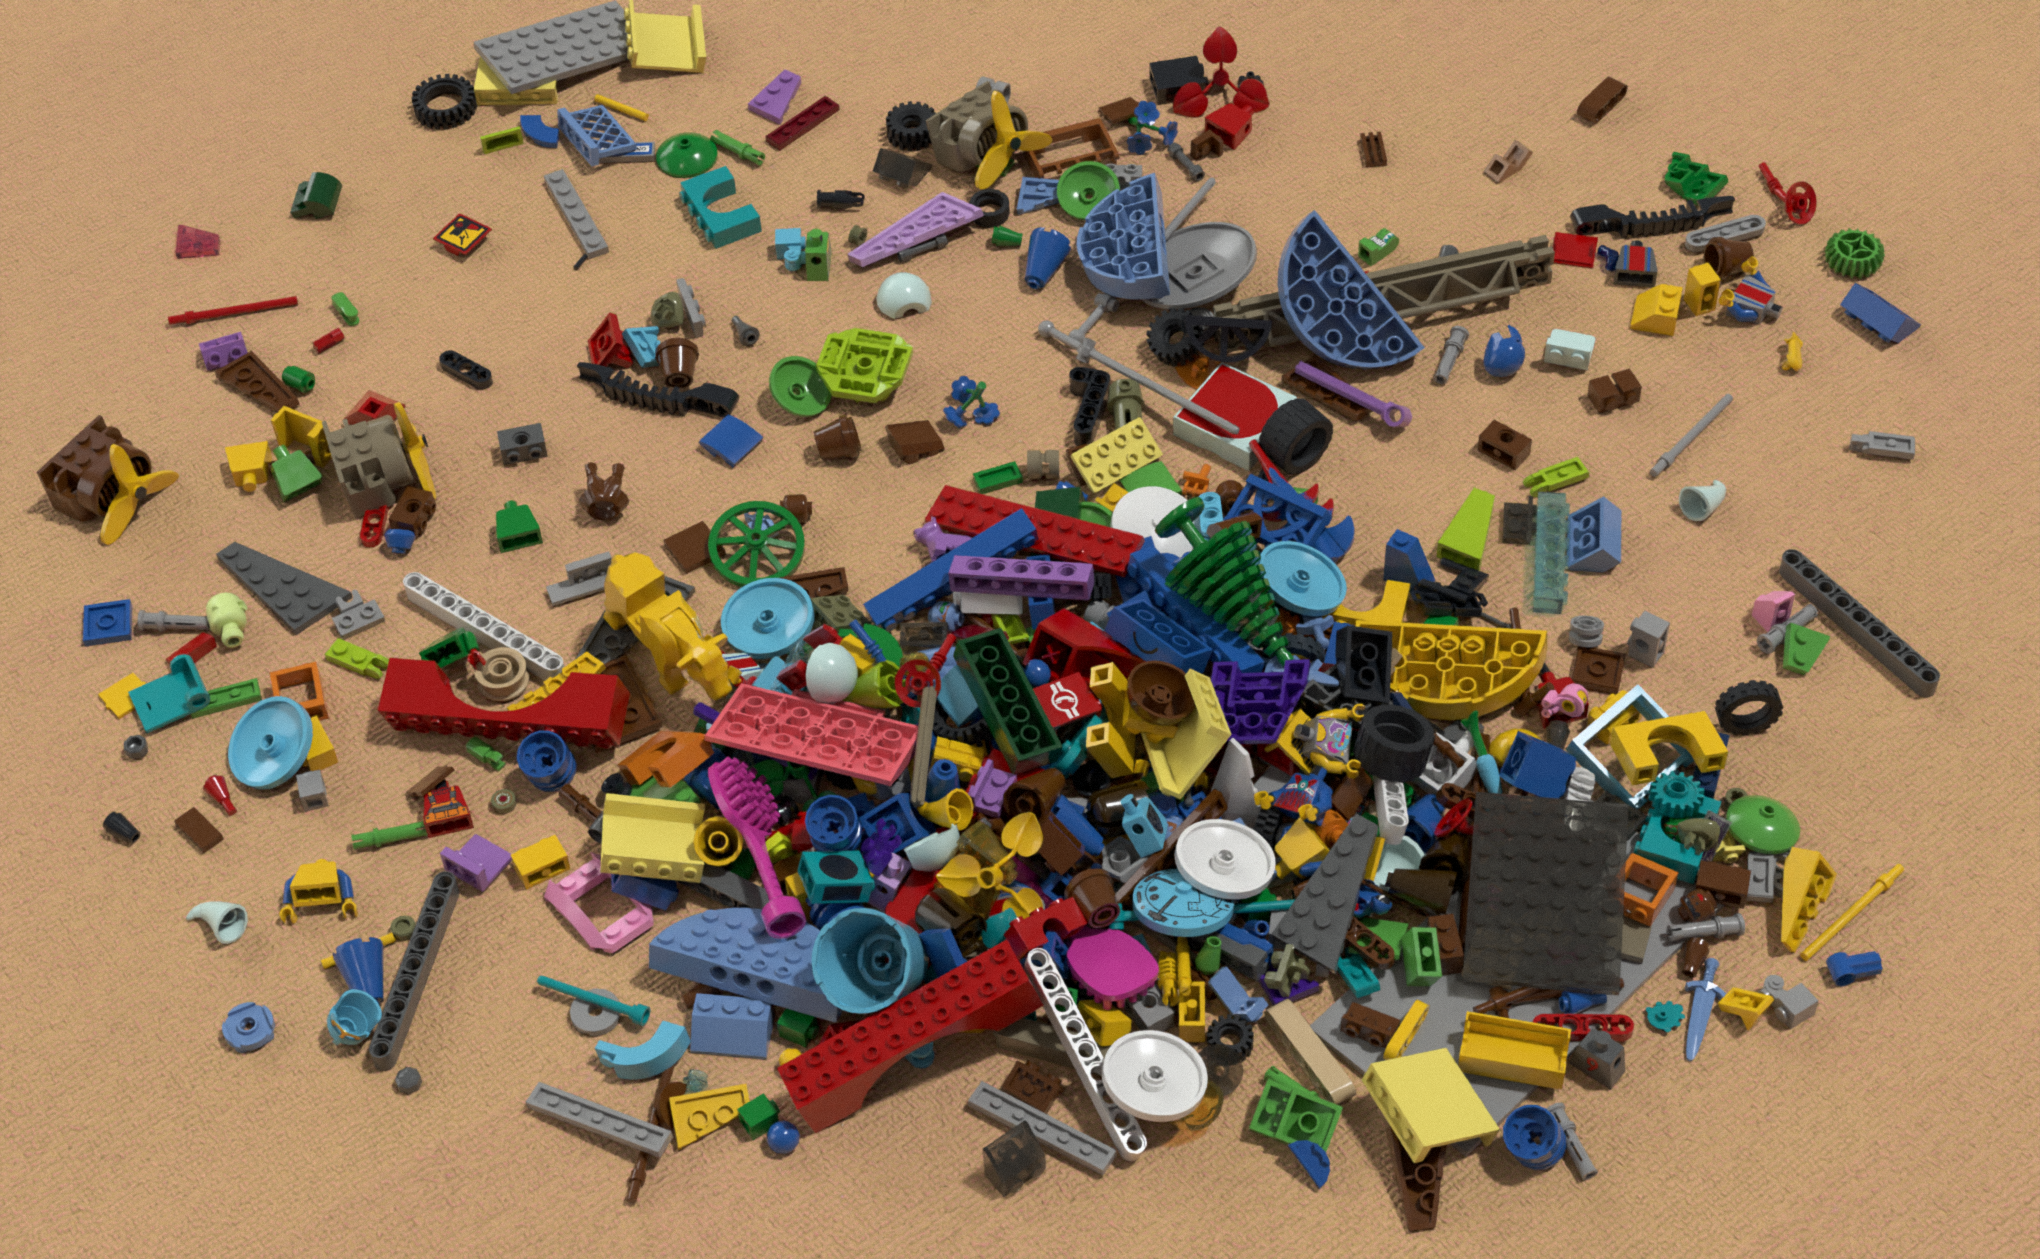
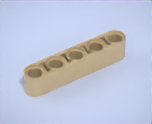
[1264,999,1356,1105]

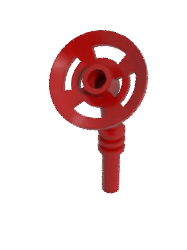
[1758,162,1817,224]
[895,634,956,708]
[1434,798,1515,842]

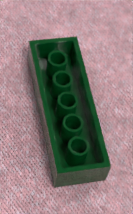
[953,628,1063,775]

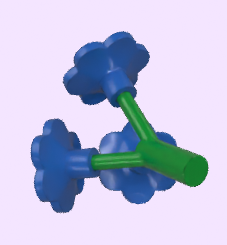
[1127,100,1178,155]
[943,376,1000,428]

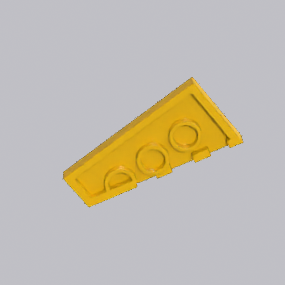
[507,651,606,711]

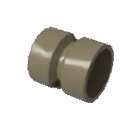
[1027,450,1060,479]

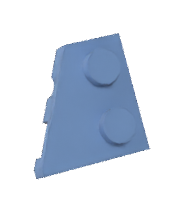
[1017,177,1059,215]

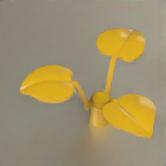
[936,812,1043,919]

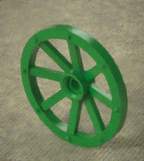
[708,501,805,587]

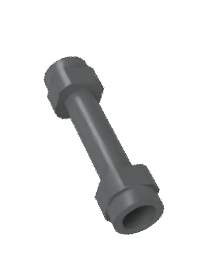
[1167,142,1205,182]
[897,233,948,262]

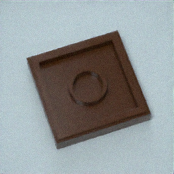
[663,521,726,574]
[1572,646,1626,695]

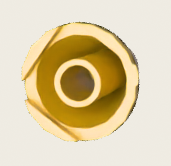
[693,816,744,867]

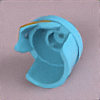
[327,989,382,1046]

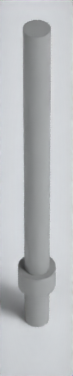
[1650,394,1733,477]

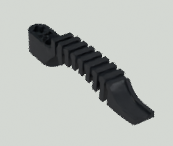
[1570,196,1735,239]
[577,362,740,417]

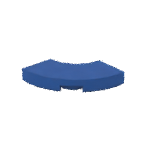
[520,115,560,148]

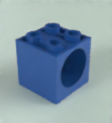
[1499,731,1577,802]
[859,793,936,858]

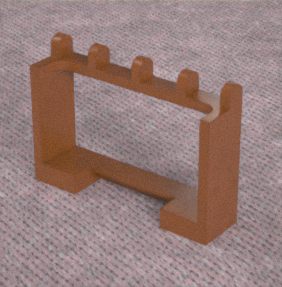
[1023,118,1119,179]

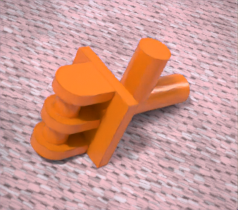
[1182,464,1211,498]

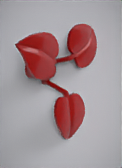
[1173,26,1270,117]

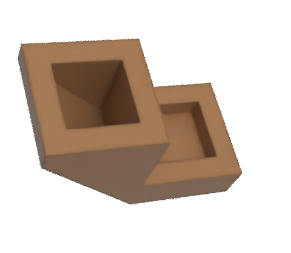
[1484,140,1533,183]

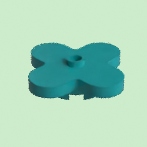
[1047,714,1102,779]

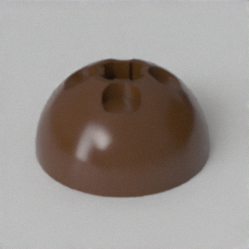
[1127,661,1196,726]

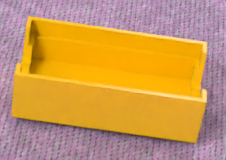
[1458,1011,1571,1090]

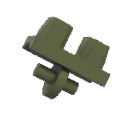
[1264,944,1310,997]

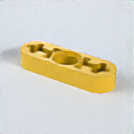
[1383,999,1430,1060]

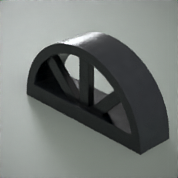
[1181,315,1272,362]

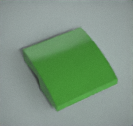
[1120,461,1182,495]
[1348,917,1408,960]

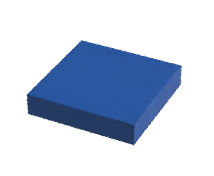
[83,599,132,647]
[919,928,965,978]

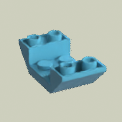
[934,664,1024,727]

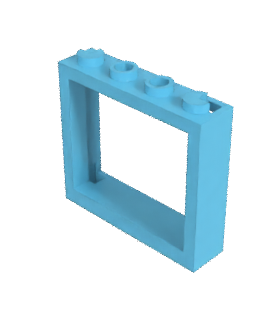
[1565,685,1694,814]

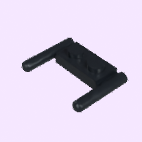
[1419,558,1489,604]

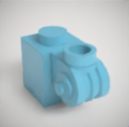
[775,228,806,271]

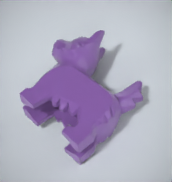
[913,517,973,563]

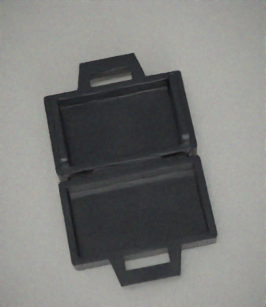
[1409,582,1488,617]

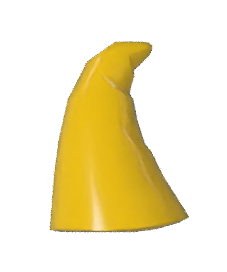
[916,788,973,830]

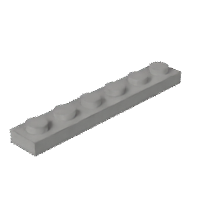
[544,169,609,259]
[968,1081,1117,1175]
[526,1082,673,1158]

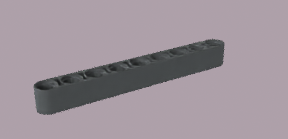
[1779,549,1940,697]
[588,811,769,909]
[369,871,460,1071]

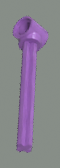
[1295,361,1412,428]

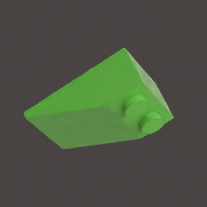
[630,775,701,803]

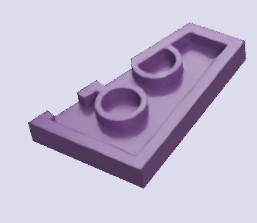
[748,70,801,125]

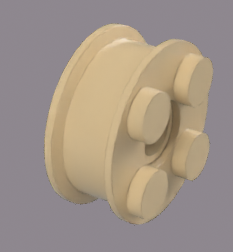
[474,647,529,701]

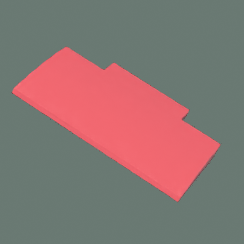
[705,683,918,786]

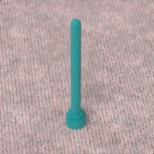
[537,975,651,1026]

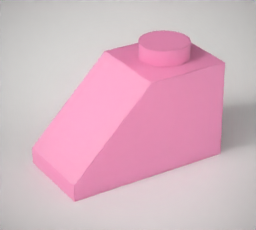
[1752,591,1795,632]

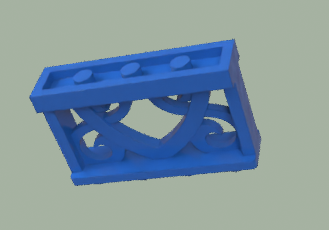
[1223,474,1332,548]

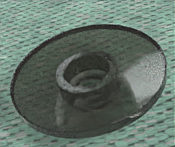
[1198,1044,1243,1097]

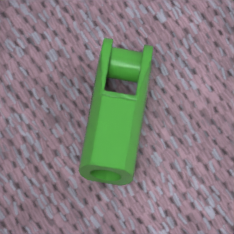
[331,292,360,326]

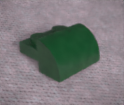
[290,172,343,219]

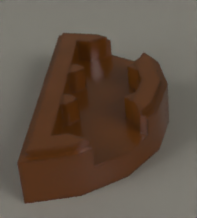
[654,1082,687,1130]

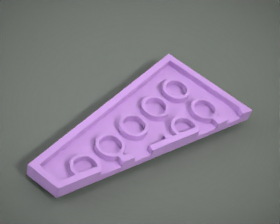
[847,192,984,267]

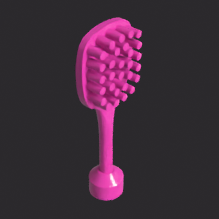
[708,757,806,939]
[1000,854,1159,1010]

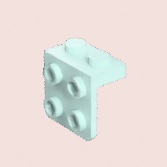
[1544,329,1595,370]

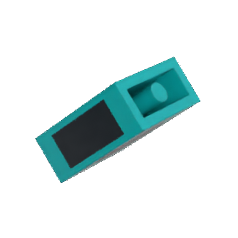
[797,851,875,904]

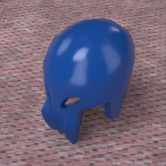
[1483,325,1525,377]

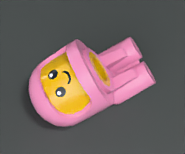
[1541,684,1589,718]

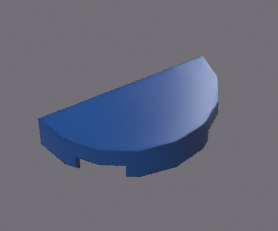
[1287,1140,1330,1189]

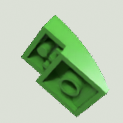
[1248,1079,1343,1152]

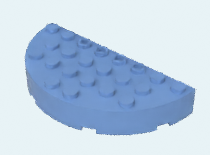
[1077,173,1170,299]
[1278,210,1425,370]
[649,908,842,1023]

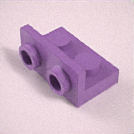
[199,332,248,370]
[968,759,1017,818]

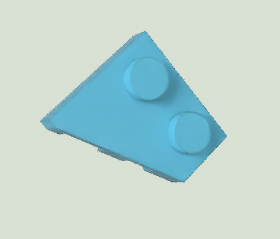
[622,326,661,368]

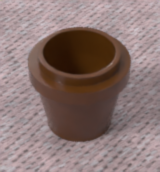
[1703,237,1754,280]
[655,338,699,388]
[813,414,862,460]
[1064,869,1120,928]

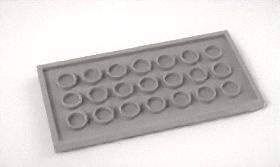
[474,0,630,94]

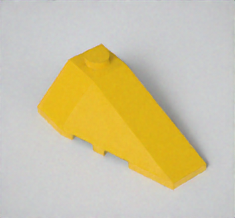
[1781,847,1837,953]

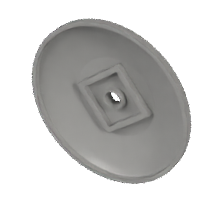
[1141,222,1257,309]

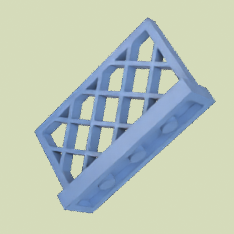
[557,105,637,167]

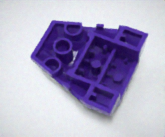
[1211,659,1310,744]

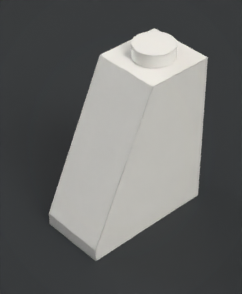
[953,592,1023,614]

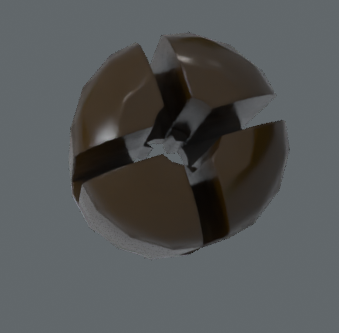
[1086,780,1155,839]
[915,888,987,958]

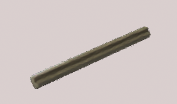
[910,686,937,808]

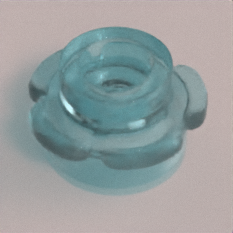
[683,1069,708,1092]

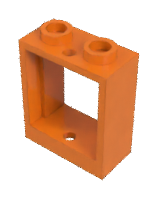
[269,662,329,721]
[1604,853,1678,927]

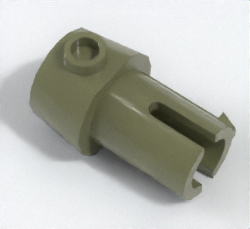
[1107,379,1145,430]

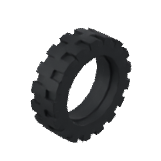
[1715,680,1783,736]

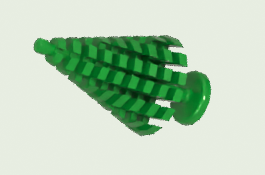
[1155,497,1294,667]

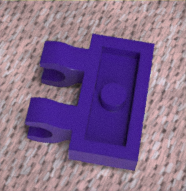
[860,818,902,877]

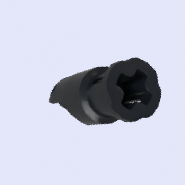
[817,190,865,209]

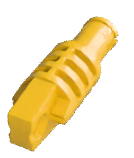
[1157,951,1179,1006]

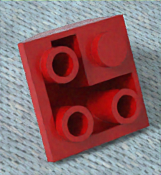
[344,390,405,425]

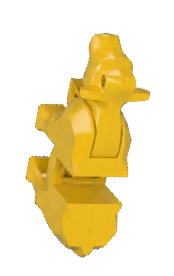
[603,552,733,701]

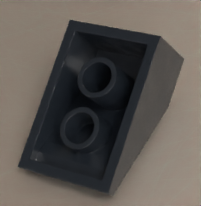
[1335,625,1393,704]

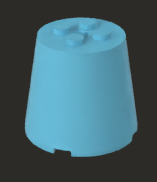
[812,908,928,1014]

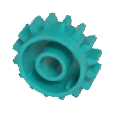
[1649,771,1704,818]

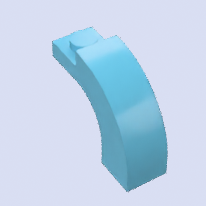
[595,1021,691,1080]

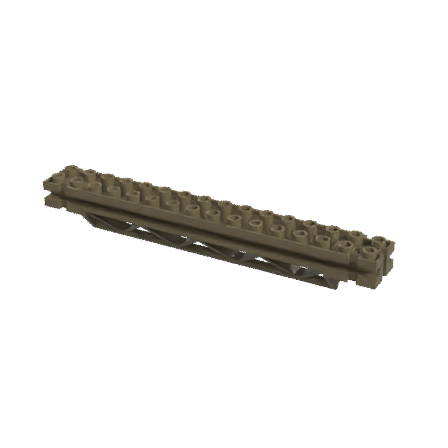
[1213,235,1555,353]

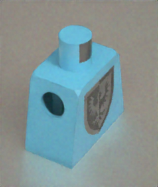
[1120,794,1168,858]

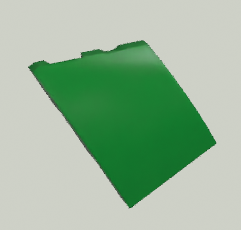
[1664,152,1729,206]

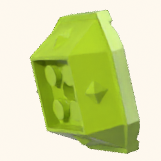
[816,328,913,403]

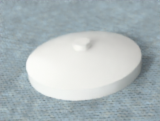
[1110,486,1202,558]
[1175,819,1276,899]
[1102,1030,1208,1122]

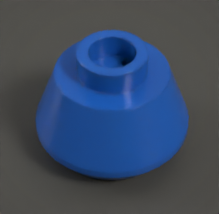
[384,529,416,554]

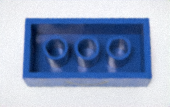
[1105,598,1213,674]

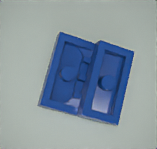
[698,414,763,468]

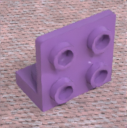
[440,834,512,892]

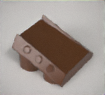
[885,420,945,464]

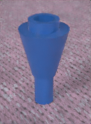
[1559,991,1607,1014]

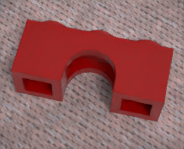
[1003,897,1088,960]

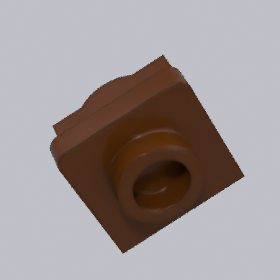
[1190,130,1223,160]

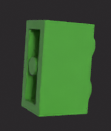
[1401,927,1442,986]

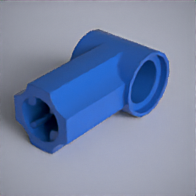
[1826,951,1882,986]

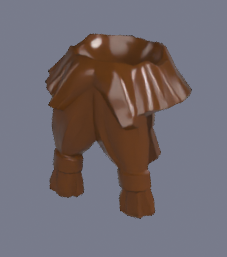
[579,462,630,521]

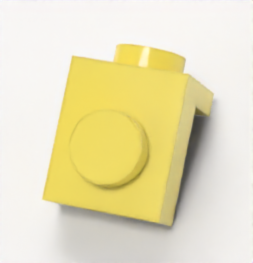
[1713,830,1746,863]

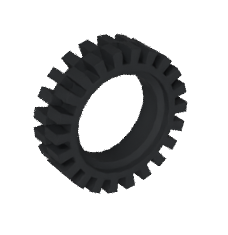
[412,74,477,130]
[933,700,993,747]

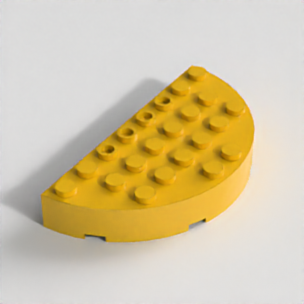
[1355,620,1548,720]

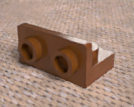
[1340,1002,1401,1048]
[1002,1060,1066,1114]

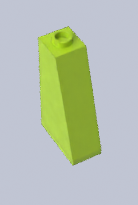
[1436,487,1495,571]

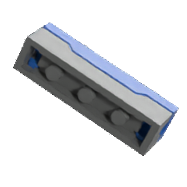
[1174,923,1273,981]

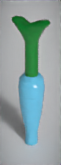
[1460,710,1506,806]

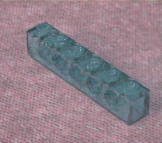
[1533,492,1570,614]

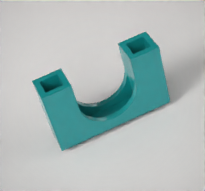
[679,166,762,249]
[1633,796,1722,884]

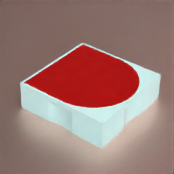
[1173,362,1297,471]

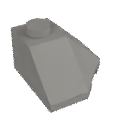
[1102,836,1153,883]

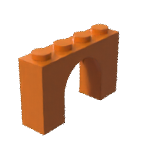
[617,731,715,788]

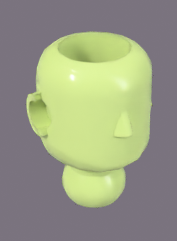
[206,592,247,648]

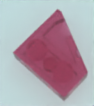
[175,225,221,259]

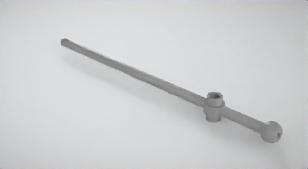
[1068,178,1216,343]
[1038,320,1239,434]

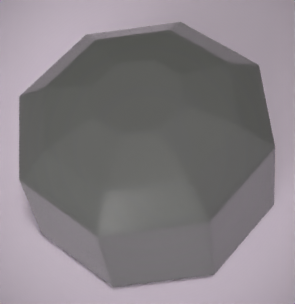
[124,735,148,759]
[395,1067,422,1094]

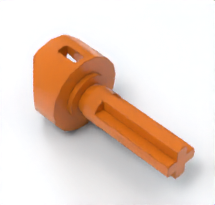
[1315,810,1348,848]

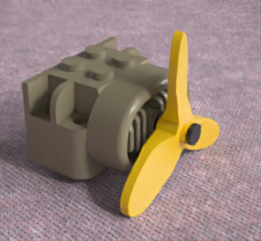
[926,81,1052,189]
[322,402,436,518]

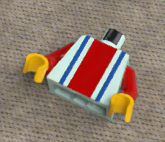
[704,634,767,698]

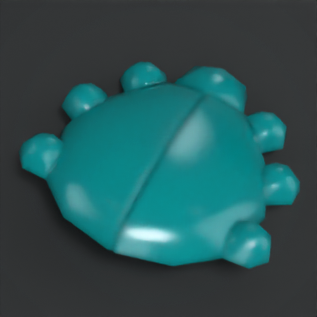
[1646,1001,1685,1033]

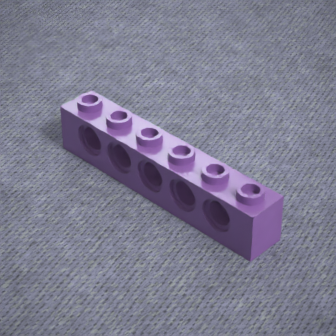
[948,555,1094,600]

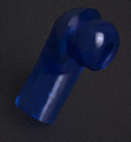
[1597,245,1619,271]

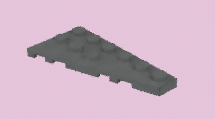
[216,542,353,635]
[576,576,695,664]
[1272,813,1378,974]

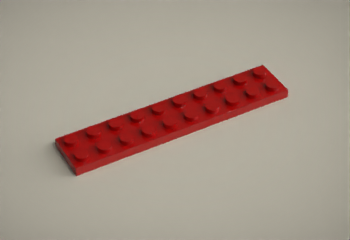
[924,485,1145,577]

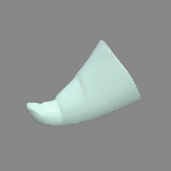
[1679,480,1726,521]
[186,901,248,944]

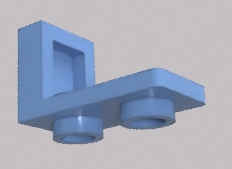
[1208,967,1268,1022]

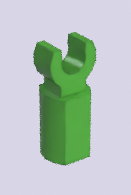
[466,737,505,771]

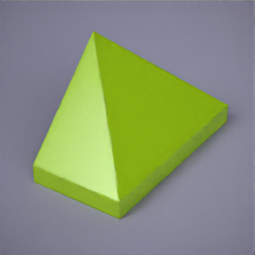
[480,126,524,154]
[991,614,1029,644]

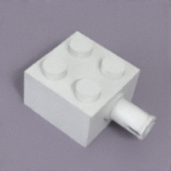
[1411,730,1478,794]

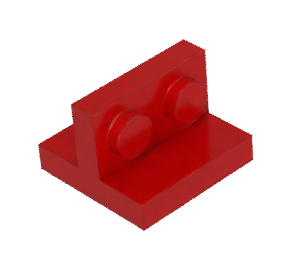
[587,312,633,368]

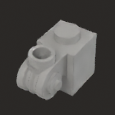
[1758,975,1818,1029]

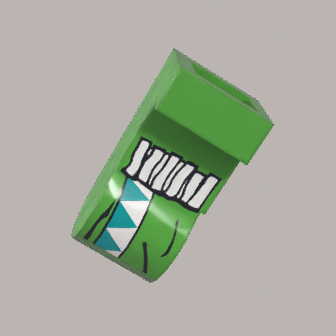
[1358,228,1399,266]

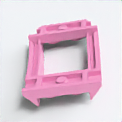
[544,852,654,953]

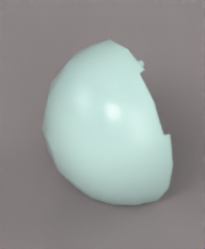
[876,272,932,319]
[806,643,858,704]
[904,823,960,872]
[1371,835,1424,892]

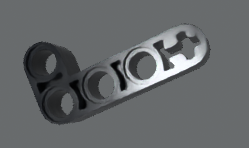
[1069,367,1110,446]

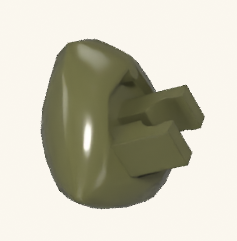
[650,292,684,327]
[1678,818,1720,856]

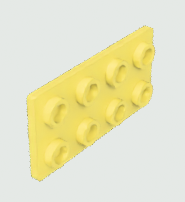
[1071,417,1163,494]

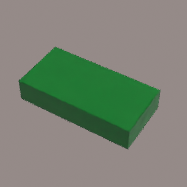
[973,461,1023,494]

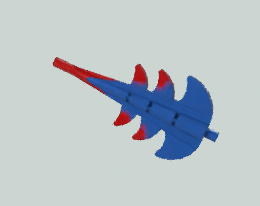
[1249,439,1355,563]

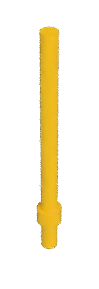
[1800,864,1904,961]

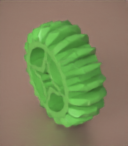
[1825,228,1885,279]

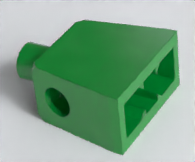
[496,500,543,553]

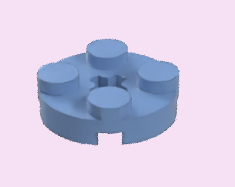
[222,1002,275,1053]

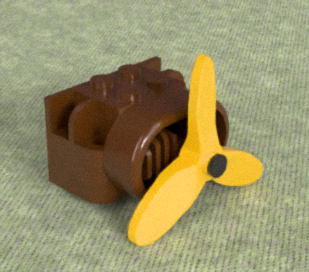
[37,415,179,545]

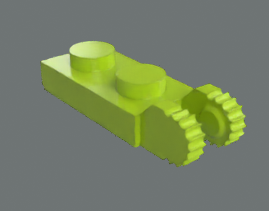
[1523,457,1589,497]
[325,638,389,679]

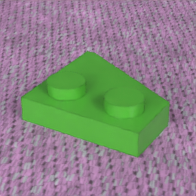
[1783,623,1830,675]

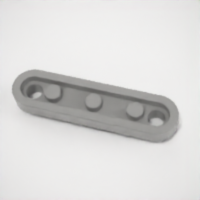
[1685,215,1766,252]

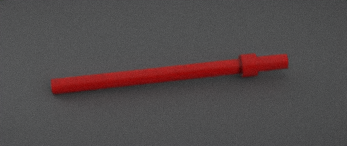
[168,296,298,325]

